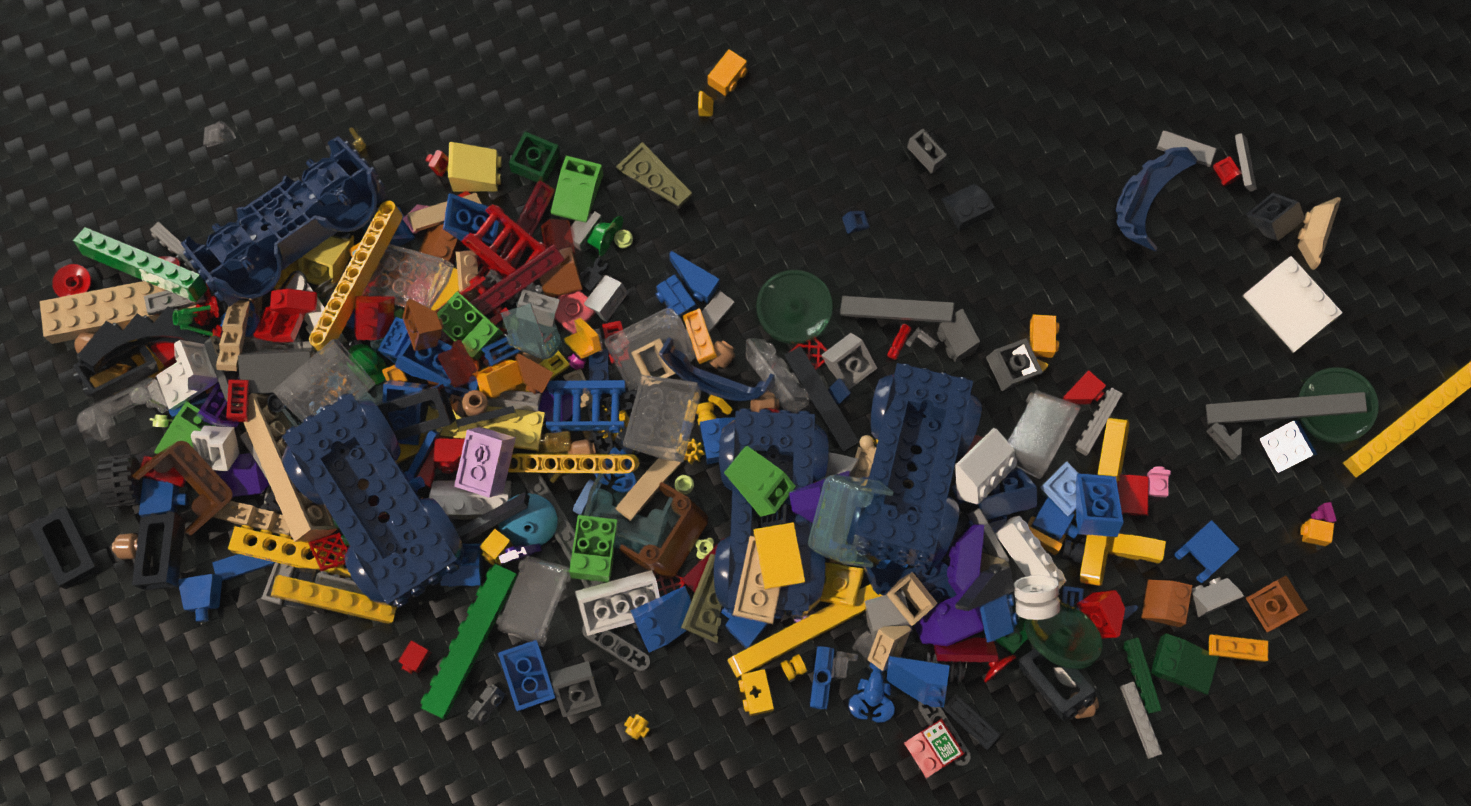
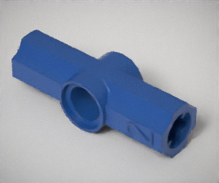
[810,647,834,709]

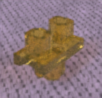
[536,431,571,454]

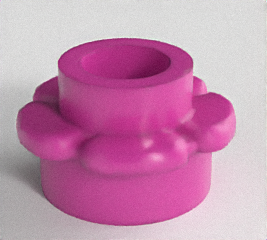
[568,353,586,370]

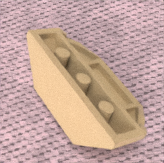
[1298,197,1341,270]

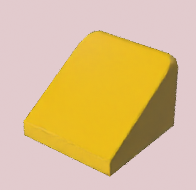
[698,91,713,116]

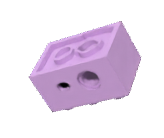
[454,427,516,498]

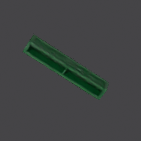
[1123,637,1161,715]

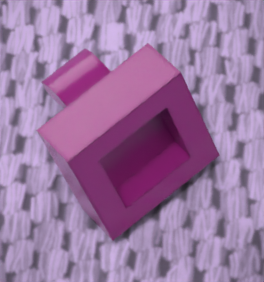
[1311,502,1337,523]

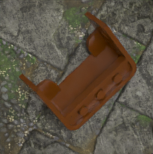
[132,441,232,535]
[620,482,708,580]

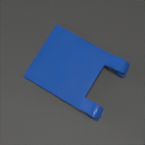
[1174,520,1239,583]

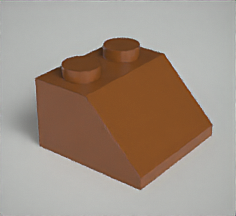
[416,225,462,269]
[540,247,583,297]
[402,299,444,351]
[515,354,554,394]
[1246,576,1308,632]
[1141,580,1192,627]

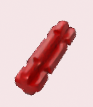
[887,324,911,360]

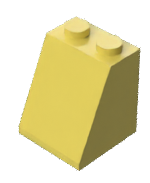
[448,142,502,192]
[298,236,354,288]

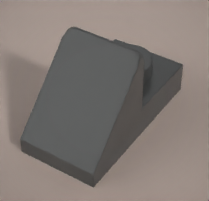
[1206,422,1242,460]

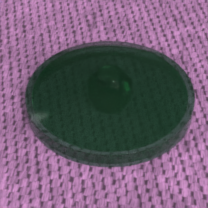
[756,270,832,344]
[1298,368,1378,444]
[1025,602,1103,669]

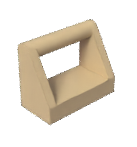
[631,338,675,387]
[886,572,937,626]
[867,626,911,671]

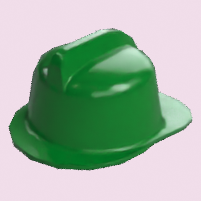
[587,216,623,256]
[346,344,387,385]

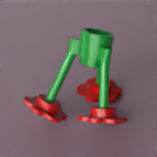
[173,296,222,338]

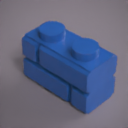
[656,275,696,321]

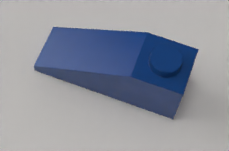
[669,251,719,303]

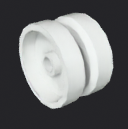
[1014,575,1060,620]

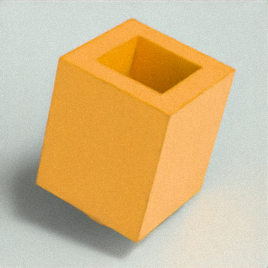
[1301,519,1334,546]

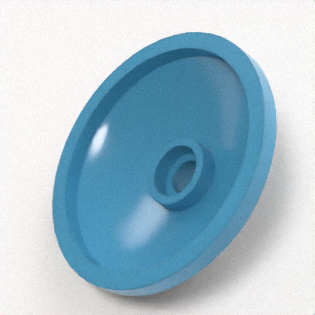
[498,493,558,546]

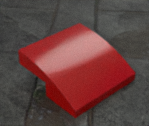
[254,307,306,342]
[1117,474,1149,516]

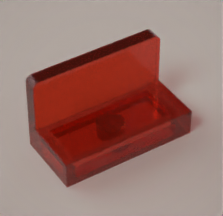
[541,219,575,254]
[438,339,478,388]

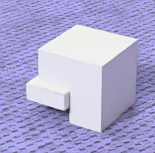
[191,426,240,471]

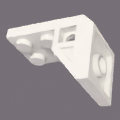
[156,340,218,410]

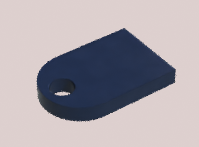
[912,560,957,604]

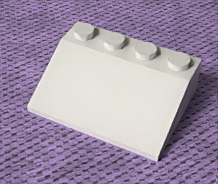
[1243,256,1342,353]

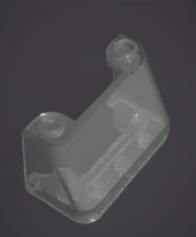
[604,308,696,391]
[77,377,170,442]
[1008,390,1081,479]
[496,556,571,647]

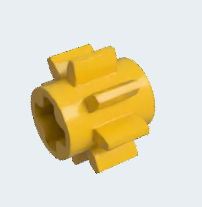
[680,439,705,464]
[625,714,649,740]

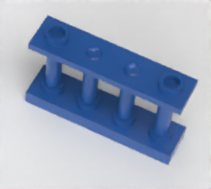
[546,380,626,433]

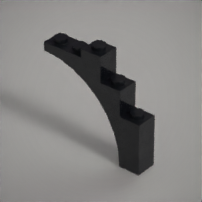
[77,306,209,373]

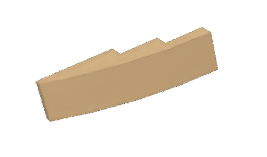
[216,300,250,371]
[616,450,682,521]
[214,501,292,537]

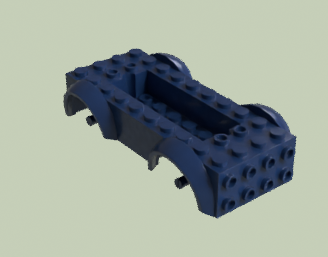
[181,136,387,307]
[845,363,982,570]
[282,393,464,608]
[714,409,829,619]

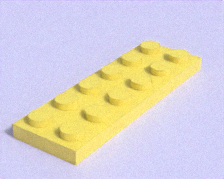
[424,399,545,451]

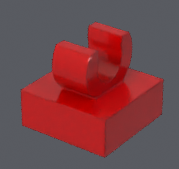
[425,150,449,177]

